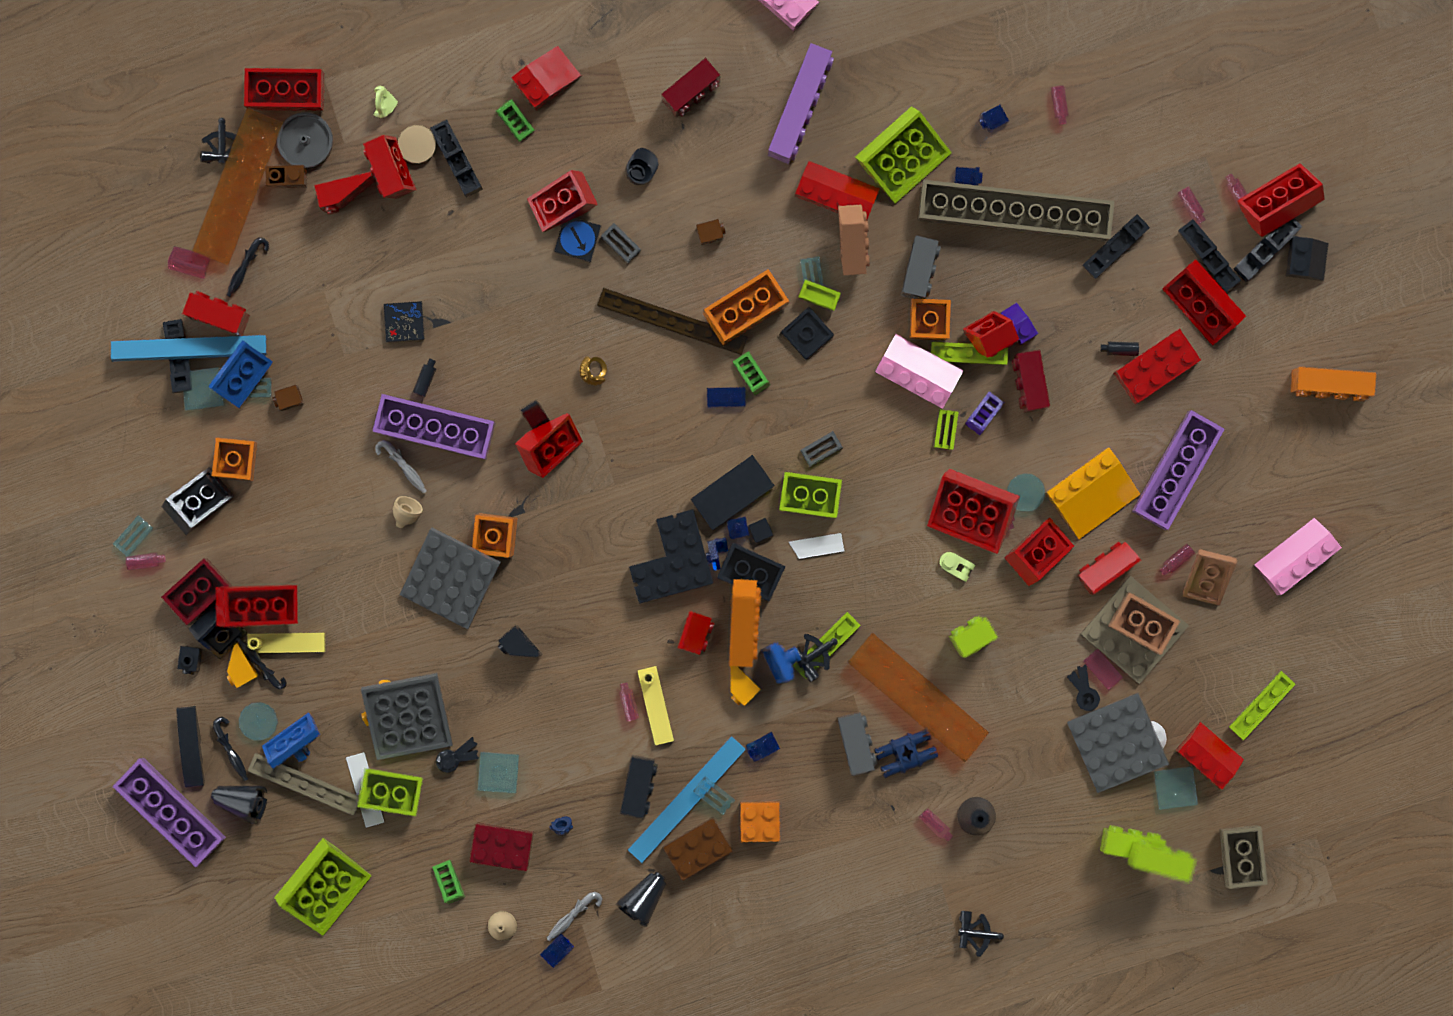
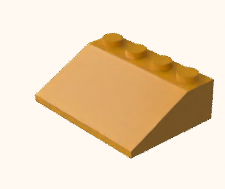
[1045,447,1141,540]

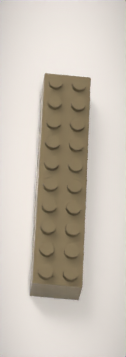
[918,180,1115,242]

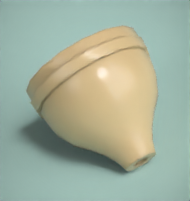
[392,496,423,528]
[488,911,517,941]

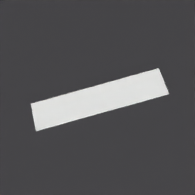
[346,752,384,828]

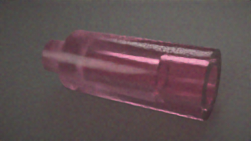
[1051,85,1069,125]
[1225,173,1247,211]
[1177,186,1206,224]
[1160,543,1195,576]
[126,552,166,570]
[619,682,639,722]
[918,808,953,841]

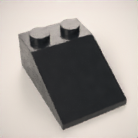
[161,467,234,536]

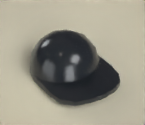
[625,148,659,185]

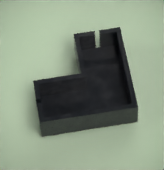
[629,509,713,604]

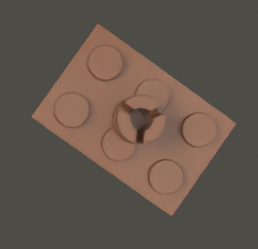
[1183,549,1237,606]

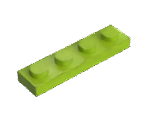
[931,342,1008,365]
[793,612,861,679]
[1229,671,1296,740]

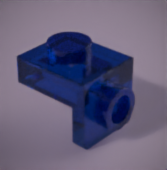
[706,538,728,571]
[746,732,780,762]
[540,934,574,968]

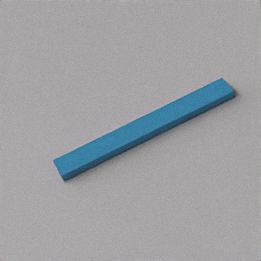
[111,335,267,362]
[628,736,746,863]

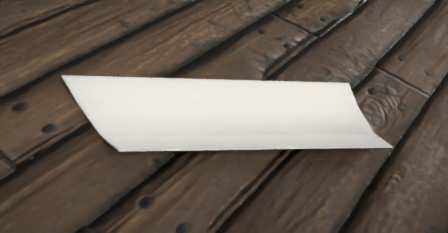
[789,533,844,559]

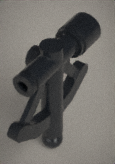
[200,117,244,164]
[796,634,838,683]
[958,911,1004,957]

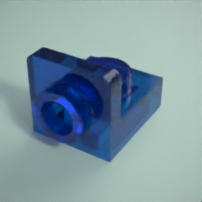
[979,104,1009,132]
[954,167,983,186]
[727,516,749,539]

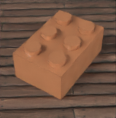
[838,205,870,276]
[1108,592,1180,655]

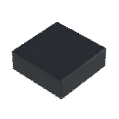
[748,518,773,543]

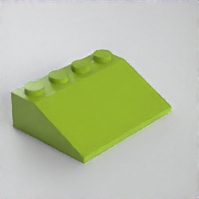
[855,106,952,203]
[274,838,371,936]

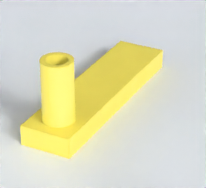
[247,633,325,653]
[637,666,674,745]

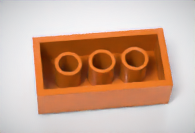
[703,269,789,346]
[1291,367,1376,402]
[729,579,760,667]

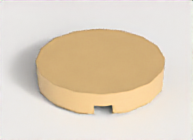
[398,125,436,164]

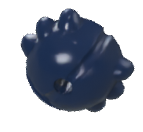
[549,816,573,836]

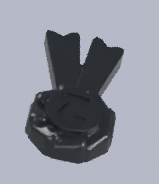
[1067,665,1100,711]
[435,737,479,773]

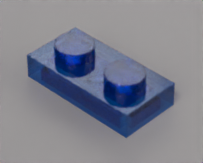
[707,387,746,408]

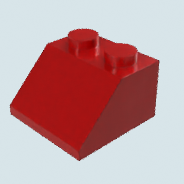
[963,311,1020,358]
[678,611,714,655]

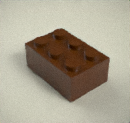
[663,817,732,881]

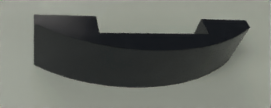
[1082,214,1150,279]
[163,319,192,394]

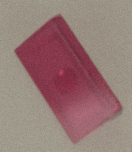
[168,246,211,279]

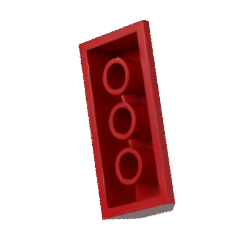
[795,161,880,220]
[1237,163,1325,237]
[1162,259,1246,346]

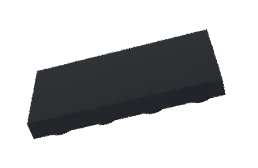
[690,455,775,530]

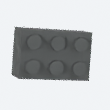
[901,236,941,299]
[837,712,877,775]

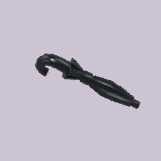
[226,237,269,297]
[236,636,287,690]
[213,716,248,781]

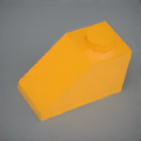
[227,643,259,688]
[731,666,761,706]

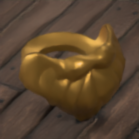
[579,356,607,386]

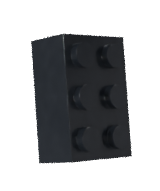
[717,543,786,602]
[620,755,658,818]

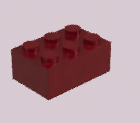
[661,57,720,118]
[1011,350,1050,413]
[161,558,232,625]
[469,822,534,871]

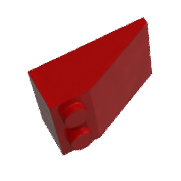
[511,46,581,111]
[527,170,598,232]
[314,172,376,214]
[515,413,583,478]
[1004,517,1074,586]

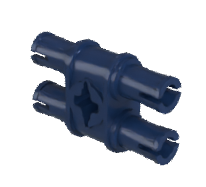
[874,728,938,779]

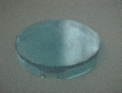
[1007,473,1045,512]
[239,702,278,741]

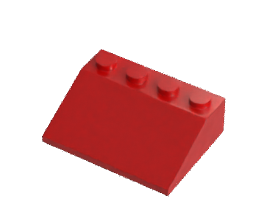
[927,469,1020,554]

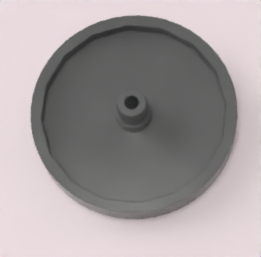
[277,112,333,169]

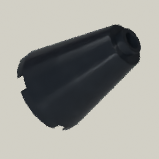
[211,786,267,824]
[957,797,996,835]
[616,872,666,927]

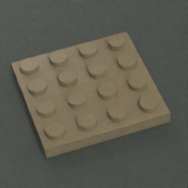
[1081,576,1189,684]

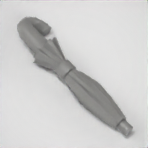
[375,440,427,494]
[547,892,602,941]

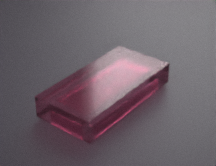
[1083,649,1123,690]

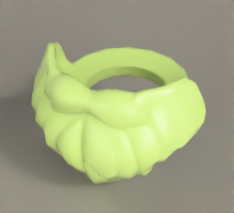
[373,86,398,118]

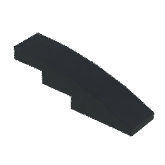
[430,119,483,198]
[1233,218,1302,282]
[1178,219,1241,294]
[176,706,205,787]

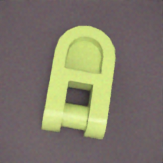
[939,552,976,582]

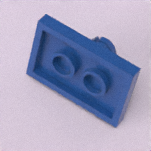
[208,340,273,408]
[761,643,801,684]
[262,712,320,768]

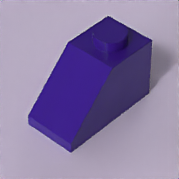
[1000,303,1038,345]

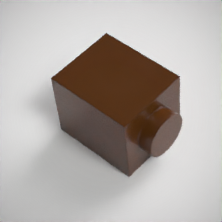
[696,219,726,245]
[272,385,304,411]

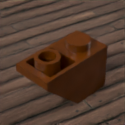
[265,165,307,188]

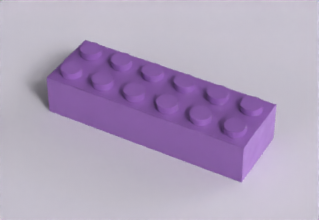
[768,43,834,164]
[373,394,496,460]
[1132,410,1224,530]
[112,758,226,867]

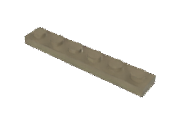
[248,753,359,816]

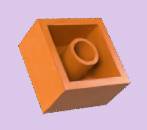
[910,299,951,340]
[212,438,257,481]
[472,513,518,558]
[741,801,780,842]

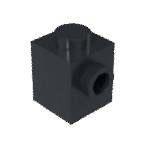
[177,646,203,675]

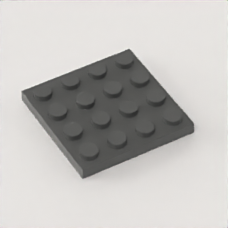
[400,528,500,629]
[361,673,453,760]
[1067,692,1169,793]

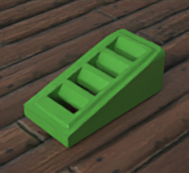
[496,99,535,142]
[733,351,770,395]
[432,860,465,904]

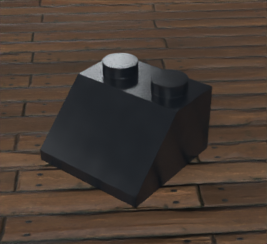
[1285,236,1329,281]
[188,602,248,659]
[498,625,542,657]

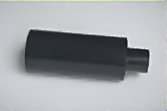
[1100,341,1139,356]
[413,358,436,397]

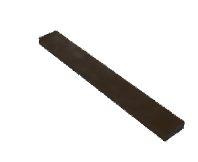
[597,288,748,356]

